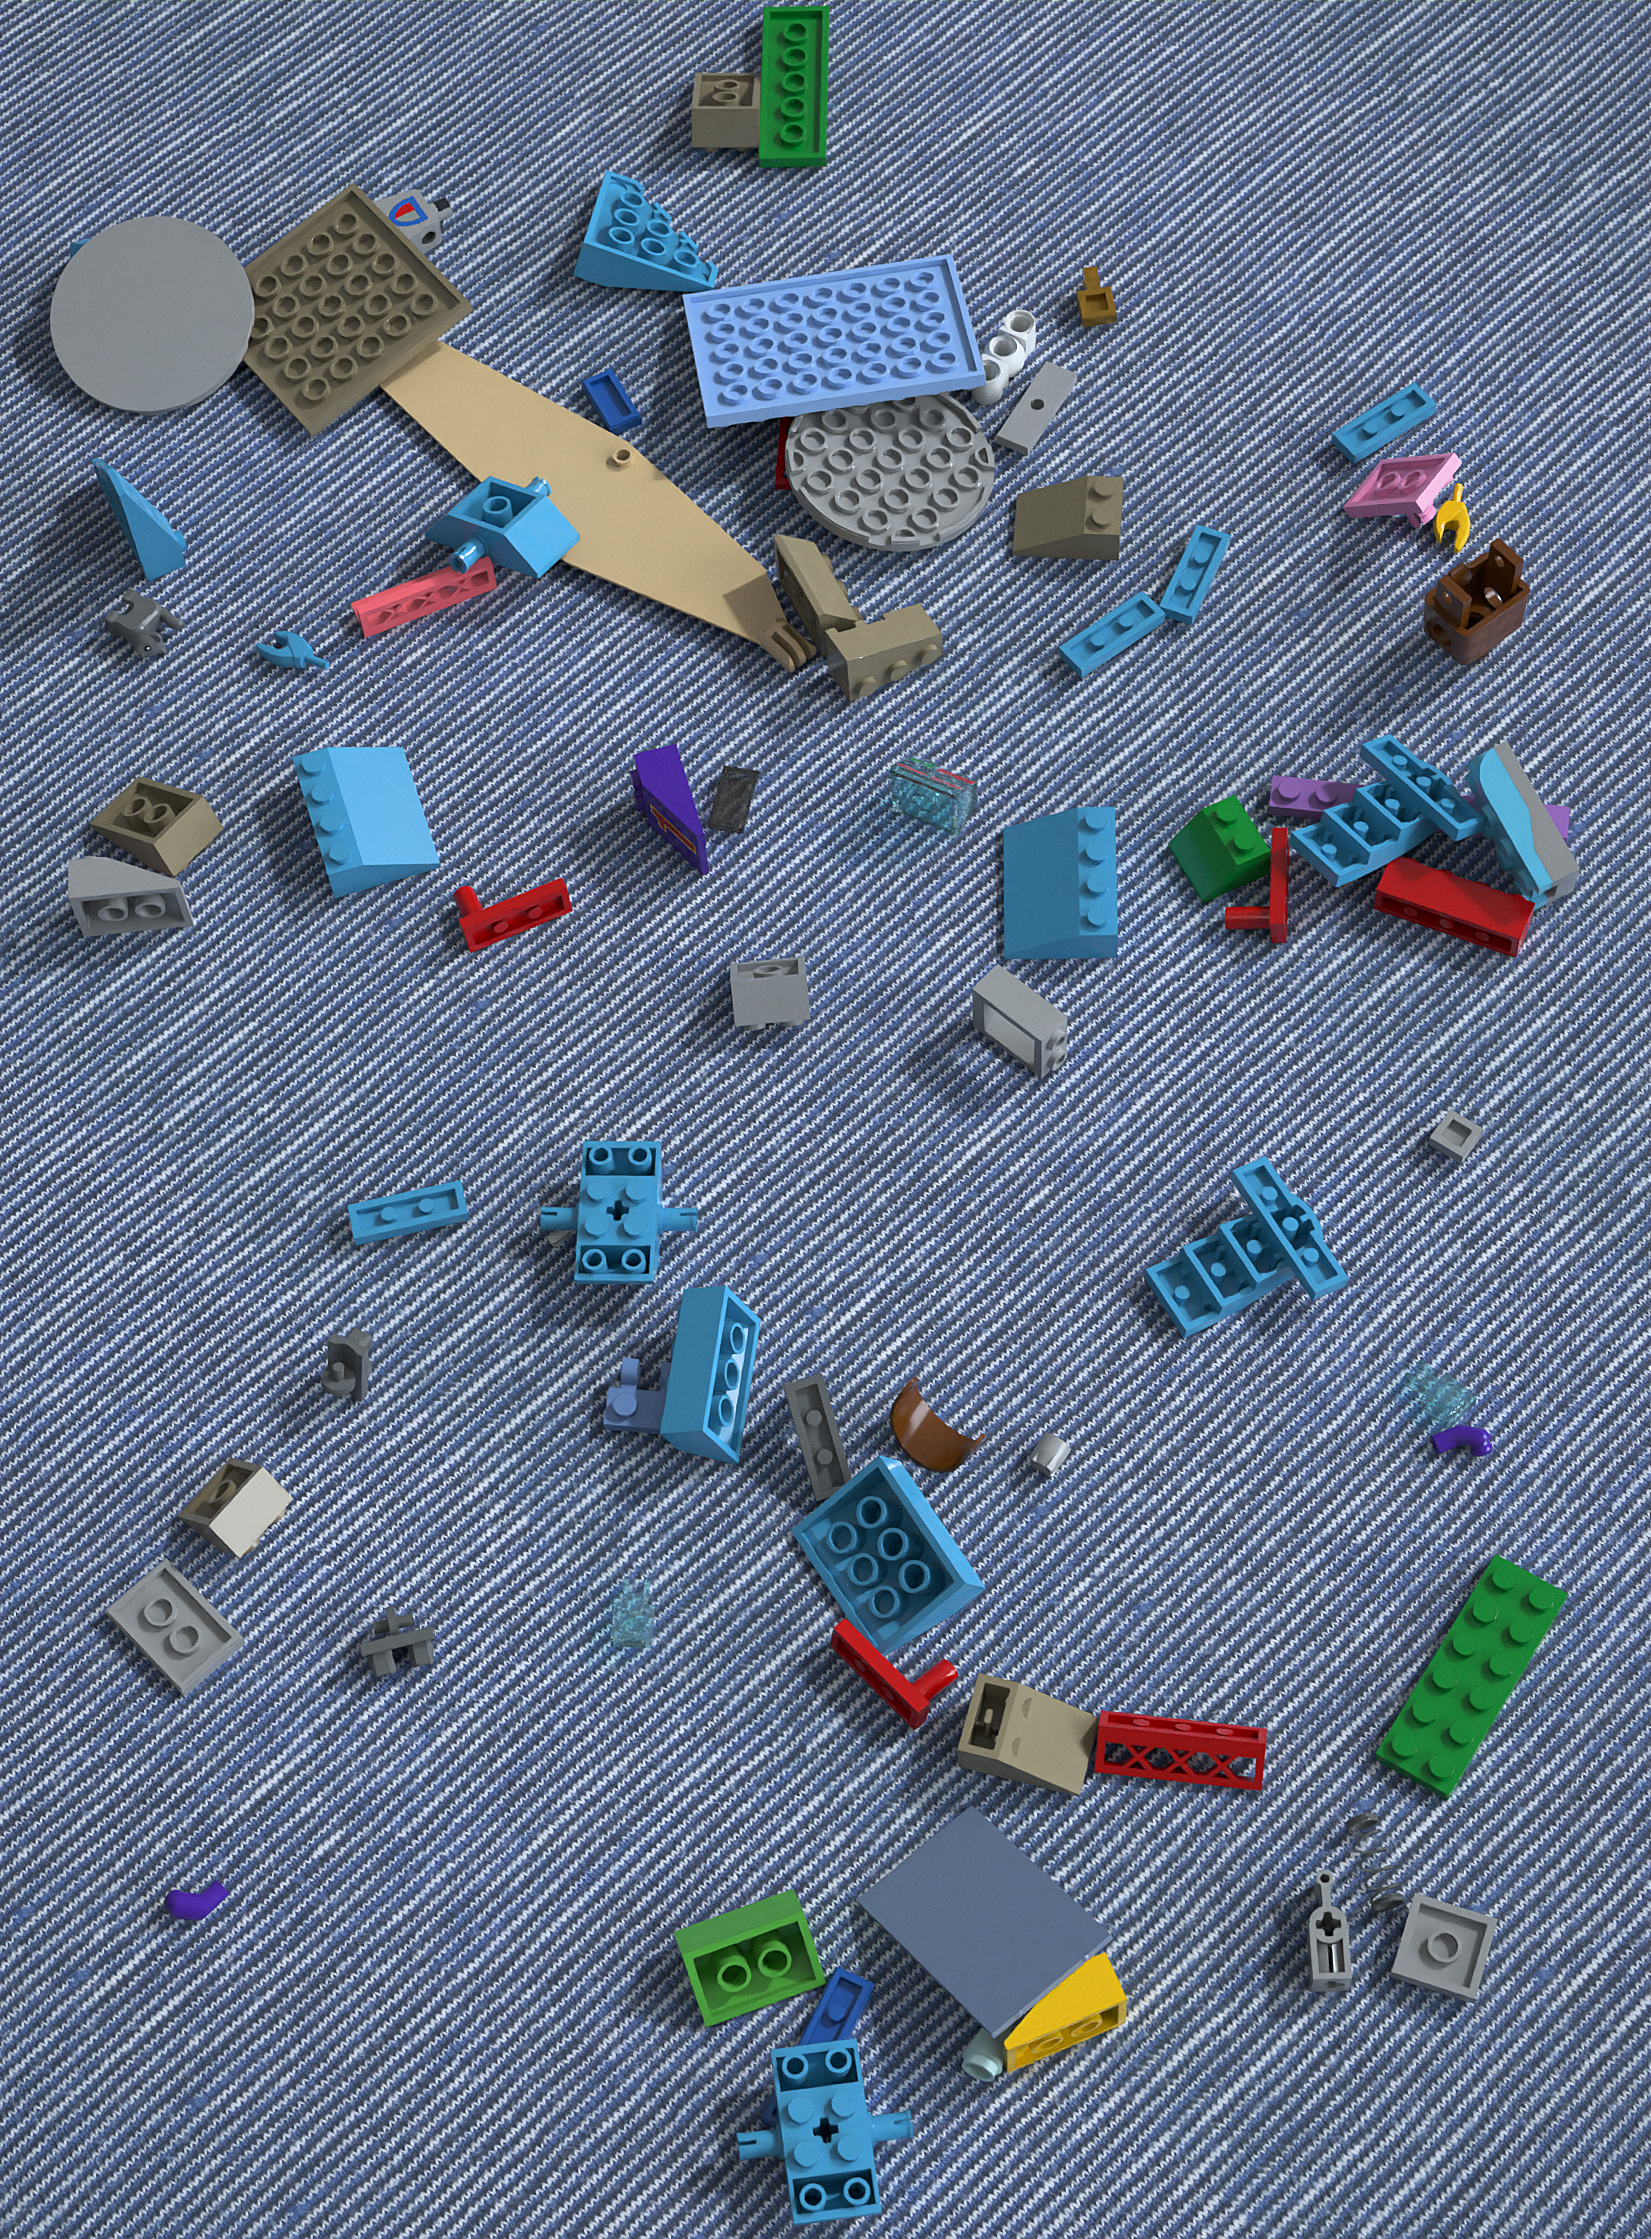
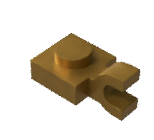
[1077,266,1117,327]

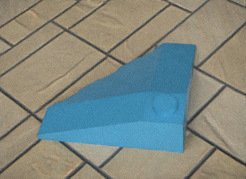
[573,170,718,292]
[91,457,188,582]

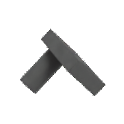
[783,1373,852,1501]

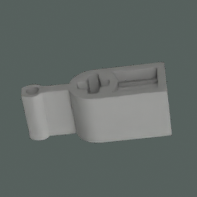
[1307,1870,1352,1992]

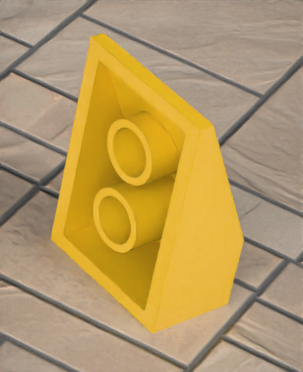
[1003,1952,1127,2073]

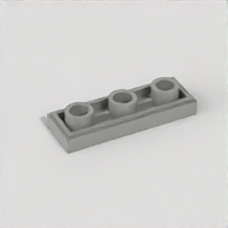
[997,361,1077,456]

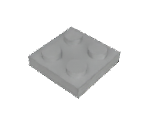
[1390,1893,1498,2004]

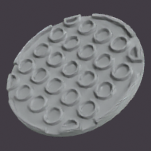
[50,216,255,415]
[784,392,995,552]

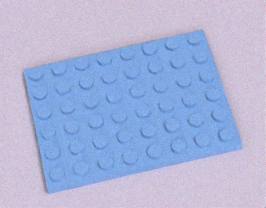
[682,254,986,428]

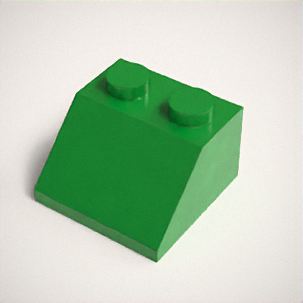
[1168,795,1271,903]

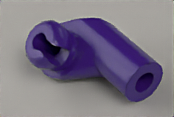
[1430,1424,1493,1457]
[164,1879,230,1921]

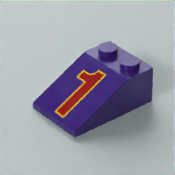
[629,744,709,875]

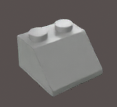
[730,956,811,1030]

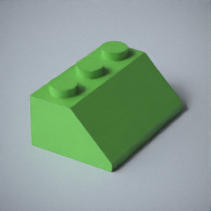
[673,1889,827,2027]

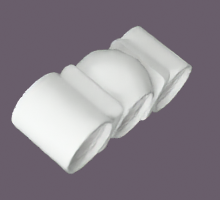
[971,310,1036,405]

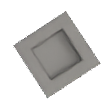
[1428,1109,1483,1164]

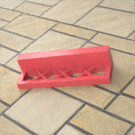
[351,556,497,638]

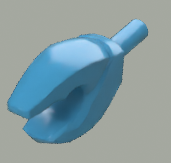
[255,631,330,670]

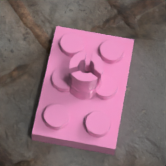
[1343,453,1462,527]

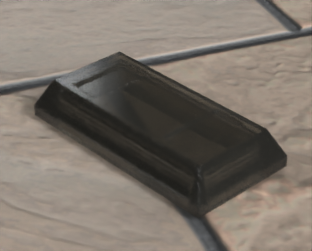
[707,765,759,834]

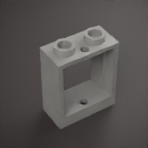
[972,964,1068,1079]

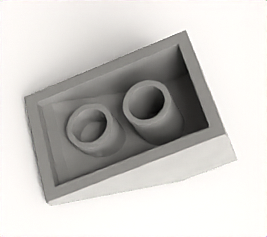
[68,856,194,937]

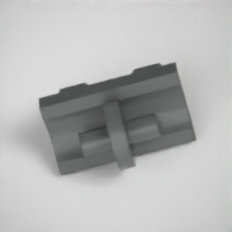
[321,1328,373,1402]
[359,1606,436,1677]

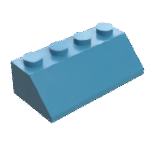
[659,1285,761,1464]

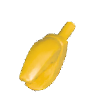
[1433,483,1471,554]

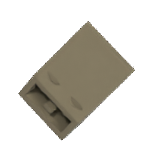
[957,1673,1100,1797]

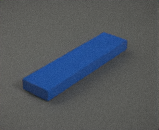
[760,1966,875,2129]

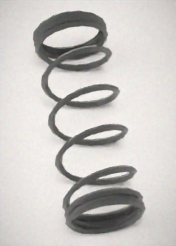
[1345,1812,1404,1912]

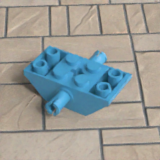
[425,476,580,579]
[540,1141,698,1284]
[737,2038,914,2226]

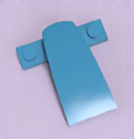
[1288,734,1487,887]
[1143,1156,1349,1338]

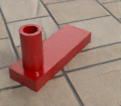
[1225,827,1290,943]
[453,878,573,953]
[830,1618,958,1731]

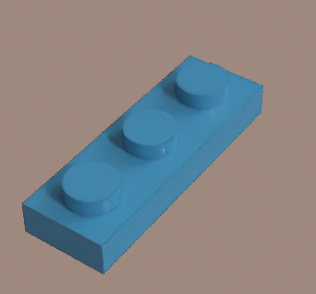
[1331,382,1437,464]
[1159,524,1231,625]
[1059,591,1165,679]
[347,1180,470,1246]

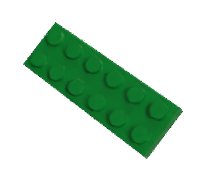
[759,6,830,168]
[1374,1554,1569,1801]

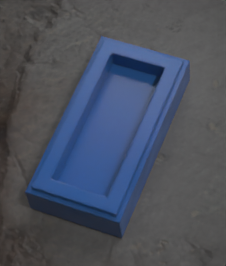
[580,368,642,435]

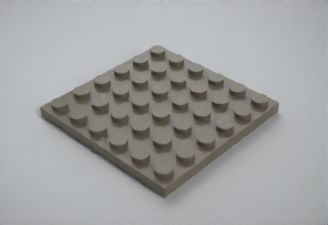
[242,182,473,437]

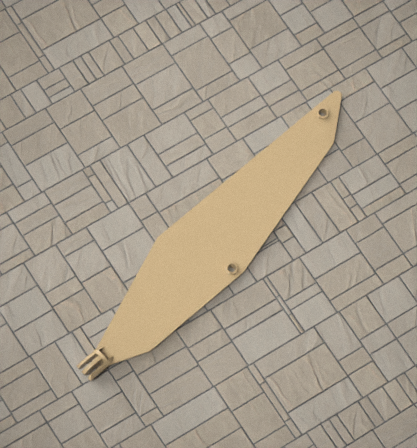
[378,339,817,673]

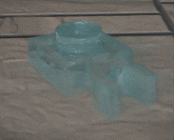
[1403,1359,1477,1429]
[611,1579,655,1648]

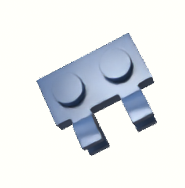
[603,1358,672,1435]

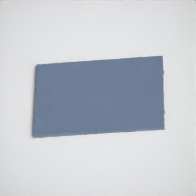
[856,1805,1113,2039]

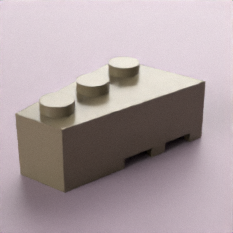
[825,604,943,702]

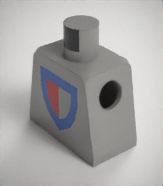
[373,189,453,254]

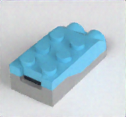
[1464,741,1580,911]

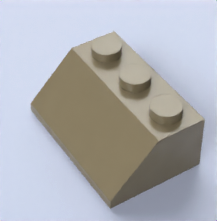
[773,534,863,658]

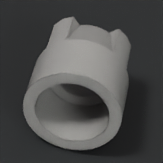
[1029,1433,1071,1477]

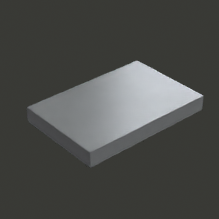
[104,1558,246,1697]

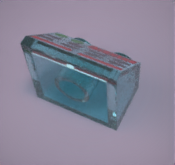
[890,756,978,836]

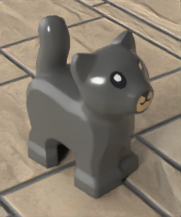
[104,589,183,658]

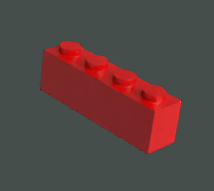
[1374,856,1535,958]

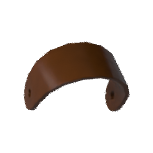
[889,1376,987,1473]

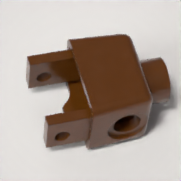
[1423,537,1530,666]

